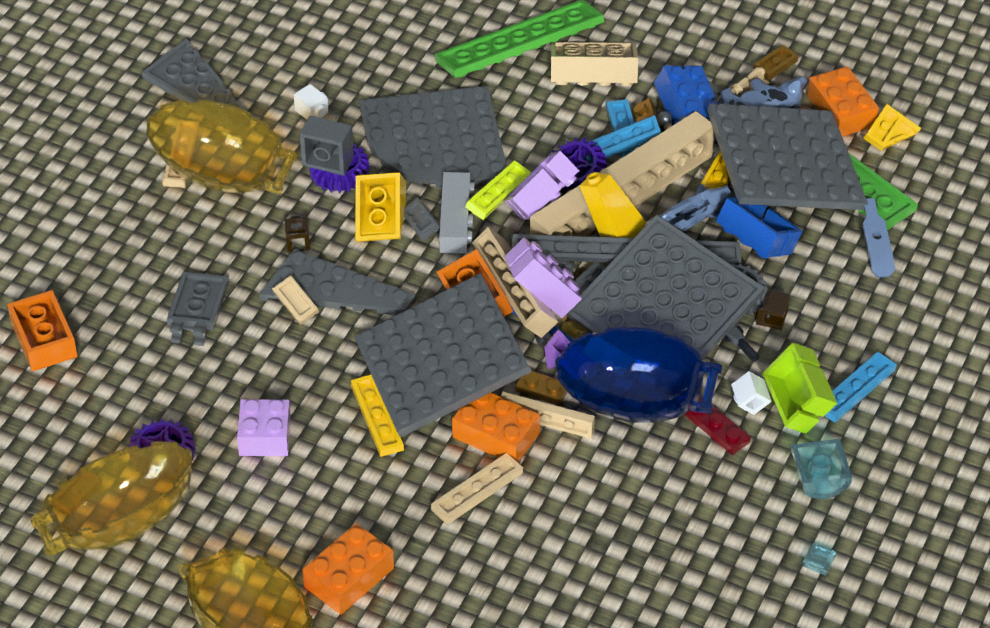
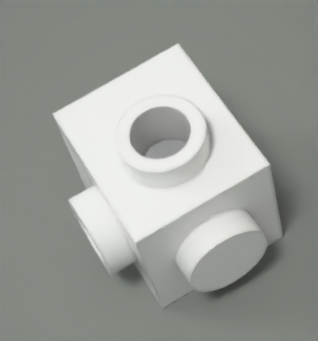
[293,84,328,119]
[731,371,772,415]

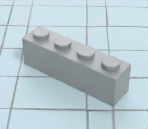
[439,172,475,254]

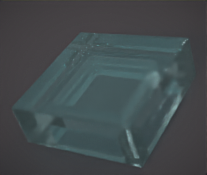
[803,543,836,576]

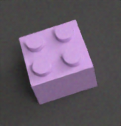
[237,399,291,456]

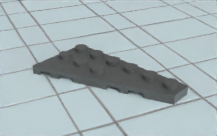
[142,38,253,135]
[260,249,416,315]

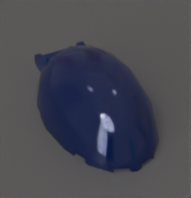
[555,327,722,423]

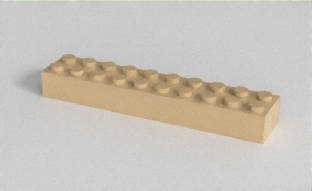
[530,111,714,237]

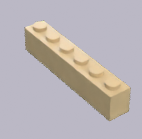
[472,227,558,338]

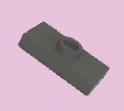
[404,197,440,241]

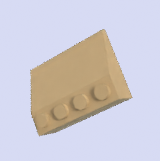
[551,41,638,86]

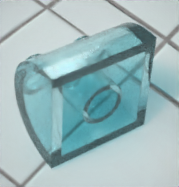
[791,439,852,499]

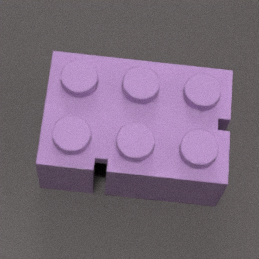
[504,151,579,220]
[504,238,582,318]

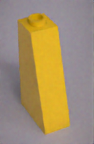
[579,172,646,238]

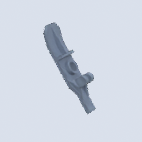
[862,198,895,278]

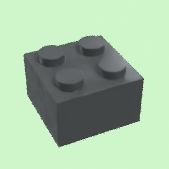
[300,115,354,176]

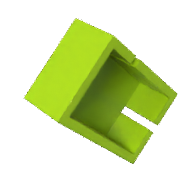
[762,343,837,434]

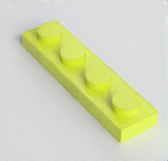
[465,160,532,220]

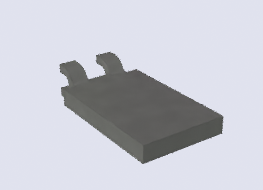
[167,272,229,346]

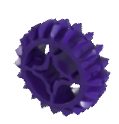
[552,137,607,193]
[309,144,370,194]
[128,418,196,479]

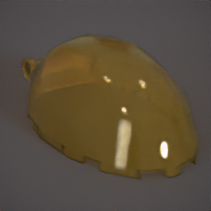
[146,100,298,194]
[30,441,192,555]
[178,548,313,628]

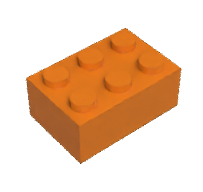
[807,66,879,137]
[437,249,513,317]
[7,290,77,372]
[452,393,540,462]
[303,523,394,615]

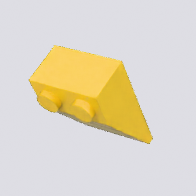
[355,172,406,242]

